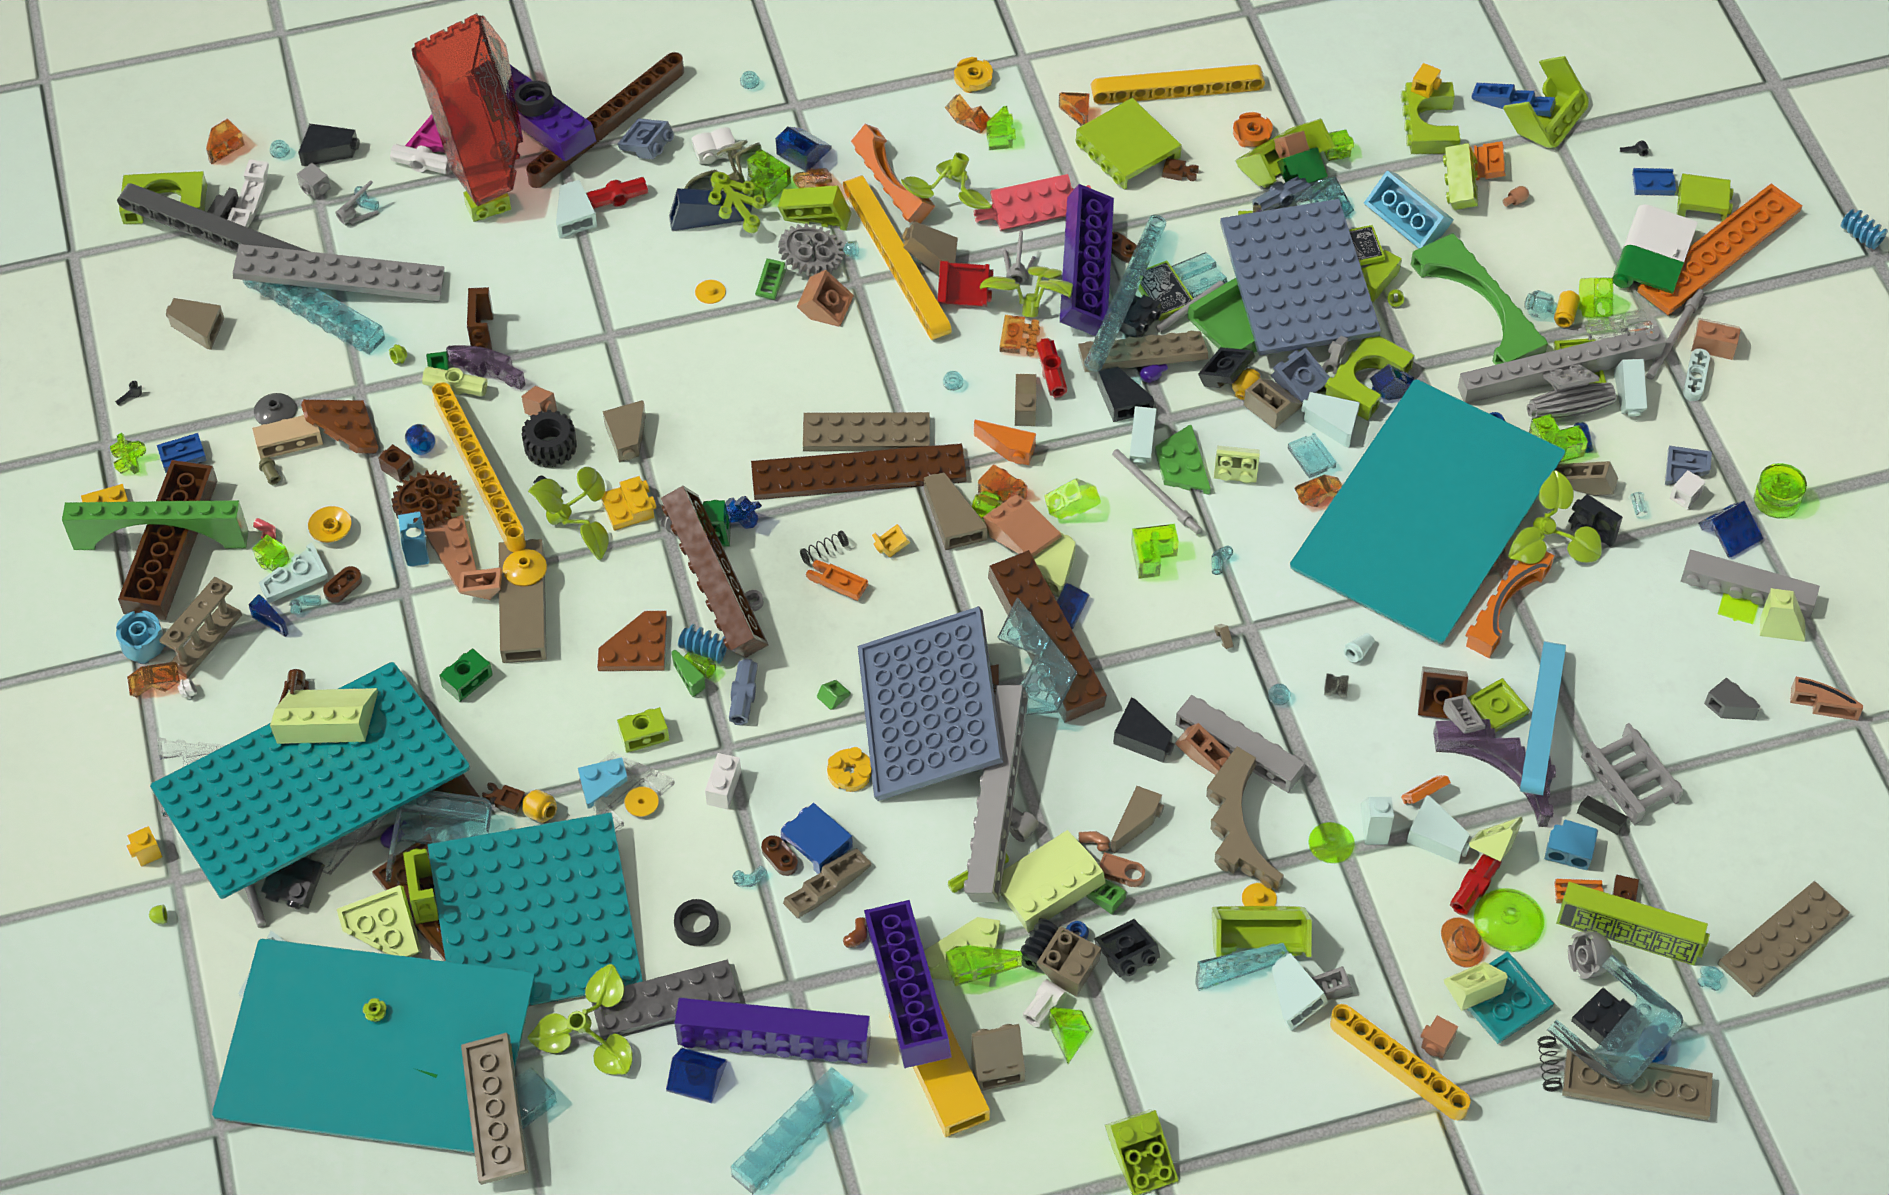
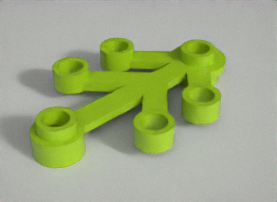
[708,172,765,233]

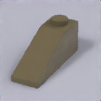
[1015,374,1036,426]
[1555,461,1618,495]
[1110,786,1164,853]

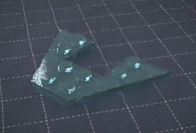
[993,598,1077,715]

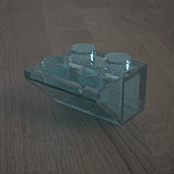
[1295,176,1354,217]

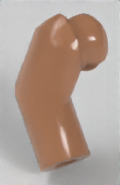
[1078,831,1110,851]

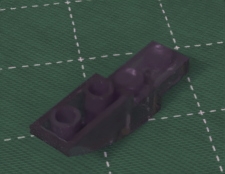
[446,345,526,390]

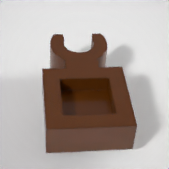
[1162,158,1199,181]
[482,783,526,815]

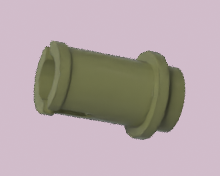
[259,457,281,485]

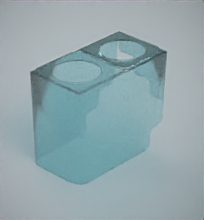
[516,1068,557,1130]

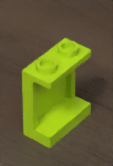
[1677,173,1734,222]
[403,849,439,924]

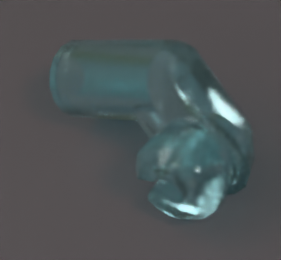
[354,186,379,211]
[1211,545,1233,575]
[289,595,321,613]
[732,865,767,887]

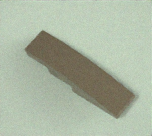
[783,848,872,919]

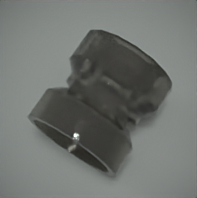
[1324,673,1349,697]

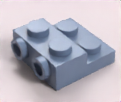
[617,118,674,159]
[1271,347,1330,403]

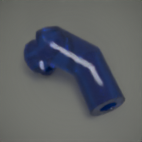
[1573,422,1594,453]

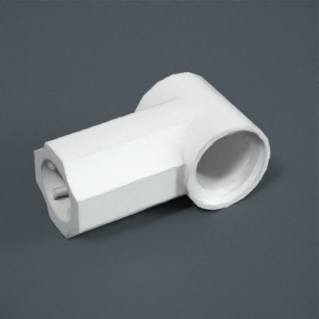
[1023,979,1067,1028]

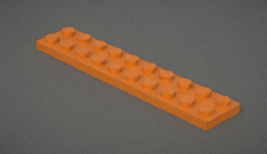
[1637,183,1802,315]

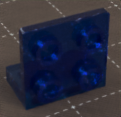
[1698,501,1763,558]

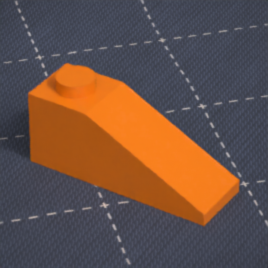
[974,419,1036,466]

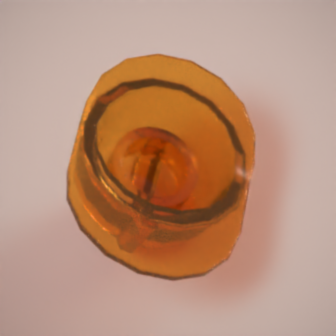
[1440,917,1484,967]

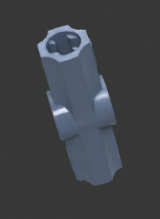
[1252,176,1311,211]
[729,659,758,725]

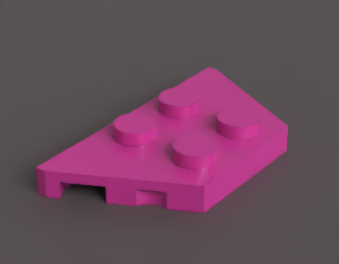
[405,96,471,152]

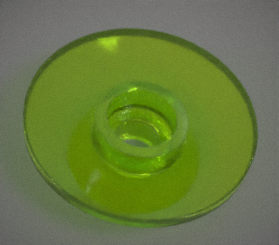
[1308,822,1355,863]

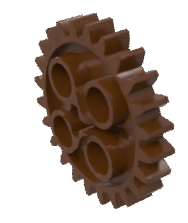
[391,470,462,528]

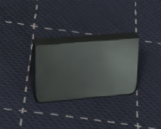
[1577,795,1629,835]

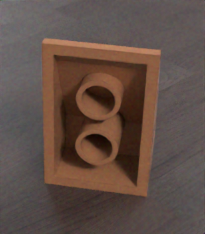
[983,494,1062,557]

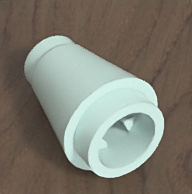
[1344,633,1374,662]

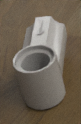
[1009,807,1039,842]

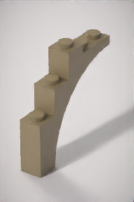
[1206,746,1284,891]

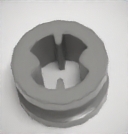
[745,590,764,611]

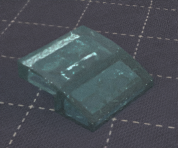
[1171,252,1227,298]

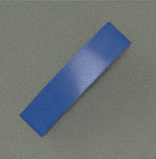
[1471,83,1556,117]

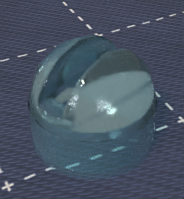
[843,240,859,257]

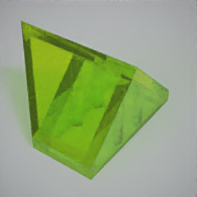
[1049,1007,1092,1064]

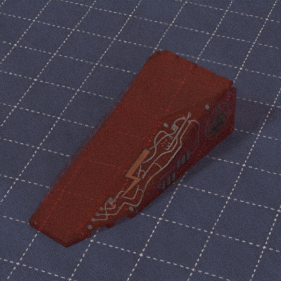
[411,13,523,206]

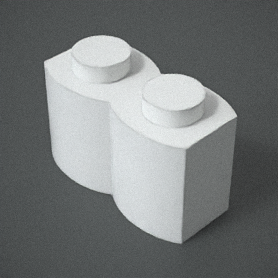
[692,127,737,164]

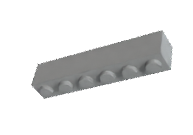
[1680,549,1820,618]
[1175,695,1305,793]

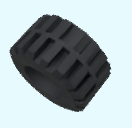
[521,410,577,467]

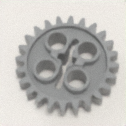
[778,223,844,276]

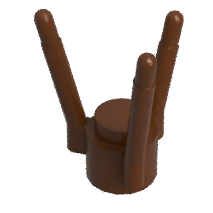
[278,669,309,704]

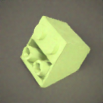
[1214,445,1260,483]

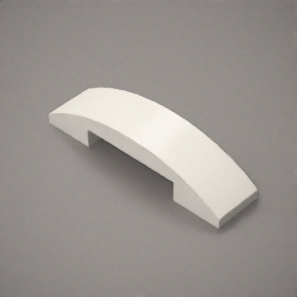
[228,159,269,227]

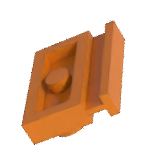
[1474,141,1505,180]

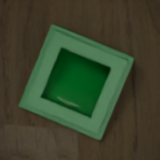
[426,351,449,370]

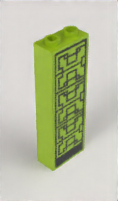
[1556,882,1710,966]

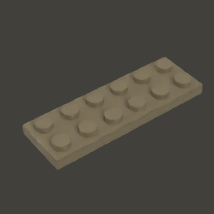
[1078,331,1208,372]
[803,412,930,451]
[1718,881,1850,997]
[461,1033,528,1185]
[1562,1048,1713,1121]

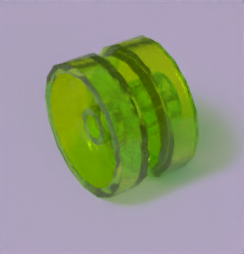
[1753,463,1807,519]

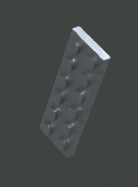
[591,959,740,1040]

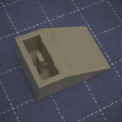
[971,1024,1025,1091]

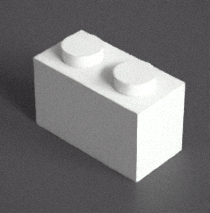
[705,753,741,810]

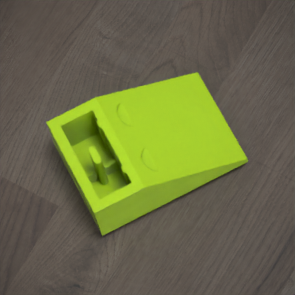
[1105,1109,1179,1195]

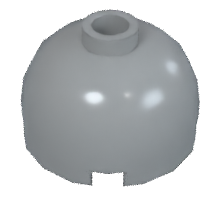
[1568,931,1613,979]

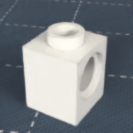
[1669,470,1706,510]

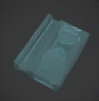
[1287,433,1337,479]

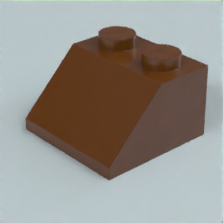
[1418,666,1468,719]

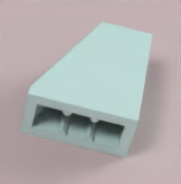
[556,180,597,239]
[1613,359,1647,417]
[1301,392,1360,448]
[1130,406,1156,465]
[1407,795,1470,863]
[1361,797,1394,845]
[1272,953,1328,1031]

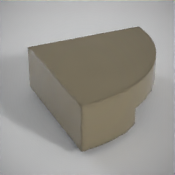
[1214,624,1234,649]

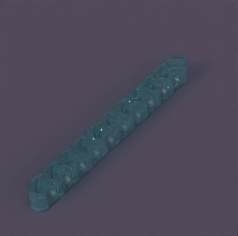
[1084,215,1166,372]

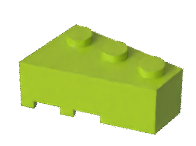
[1443,143,1478,210]
[778,186,852,231]

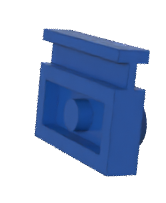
[1632,168,1676,196]
[157,433,207,473]

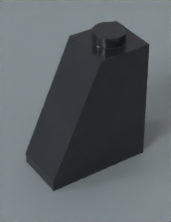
[298,123,360,166]
[1097,367,1154,422]
[1113,697,1175,763]

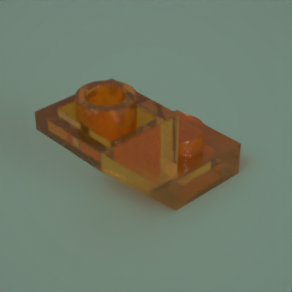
[945,94,992,134]
[1294,475,1342,507]
[127,662,180,698]

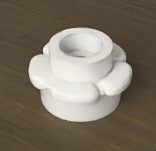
[178,678,197,699]

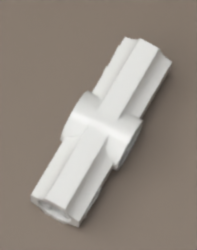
[390,144,452,174]

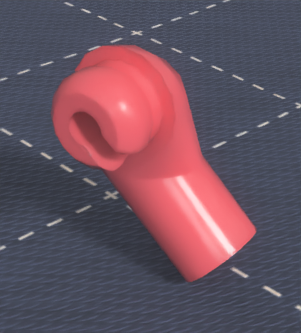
[253,518,276,544]

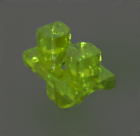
[110,433,146,474]

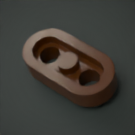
[1111,231,1139,263]
[323,566,362,603]
[761,835,798,876]

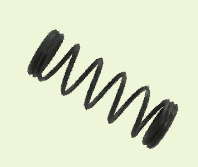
[800,530,849,565]
[1537,1036,1562,1091]

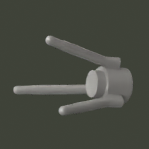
[335,180,379,225]
[1003,231,1036,284]

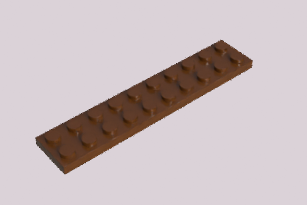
[751,443,967,500]

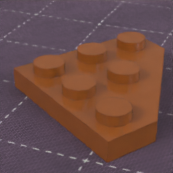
[301,399,378,453]
[597,611,667,671]

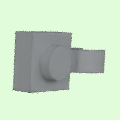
[1322,336,1348,374]

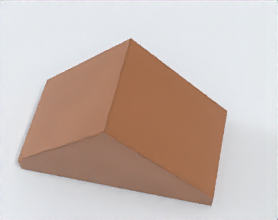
[459,568,502,600]

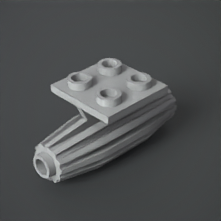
[1527,365,1616,420]

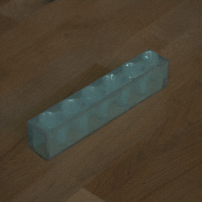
[730,1067,854,1195]

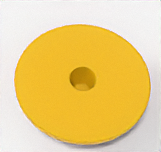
[695,280,726,304]
[624,787,659,817]
[1242,883,1277,906]

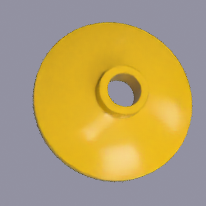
[308,506,351,543]
[503,549,547,586]

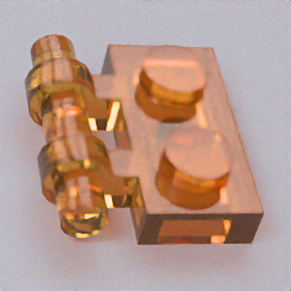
[792,168,832,188]
[999,315,1040,356]

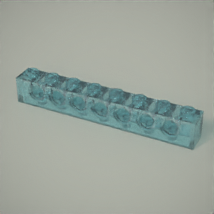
[243,280,385,355]

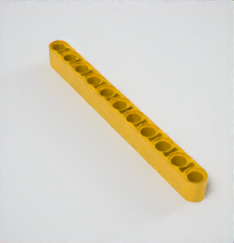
[843,175,952,340]
[432,382,526,552]

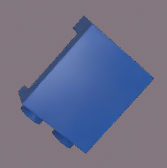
[781,802,853,874]

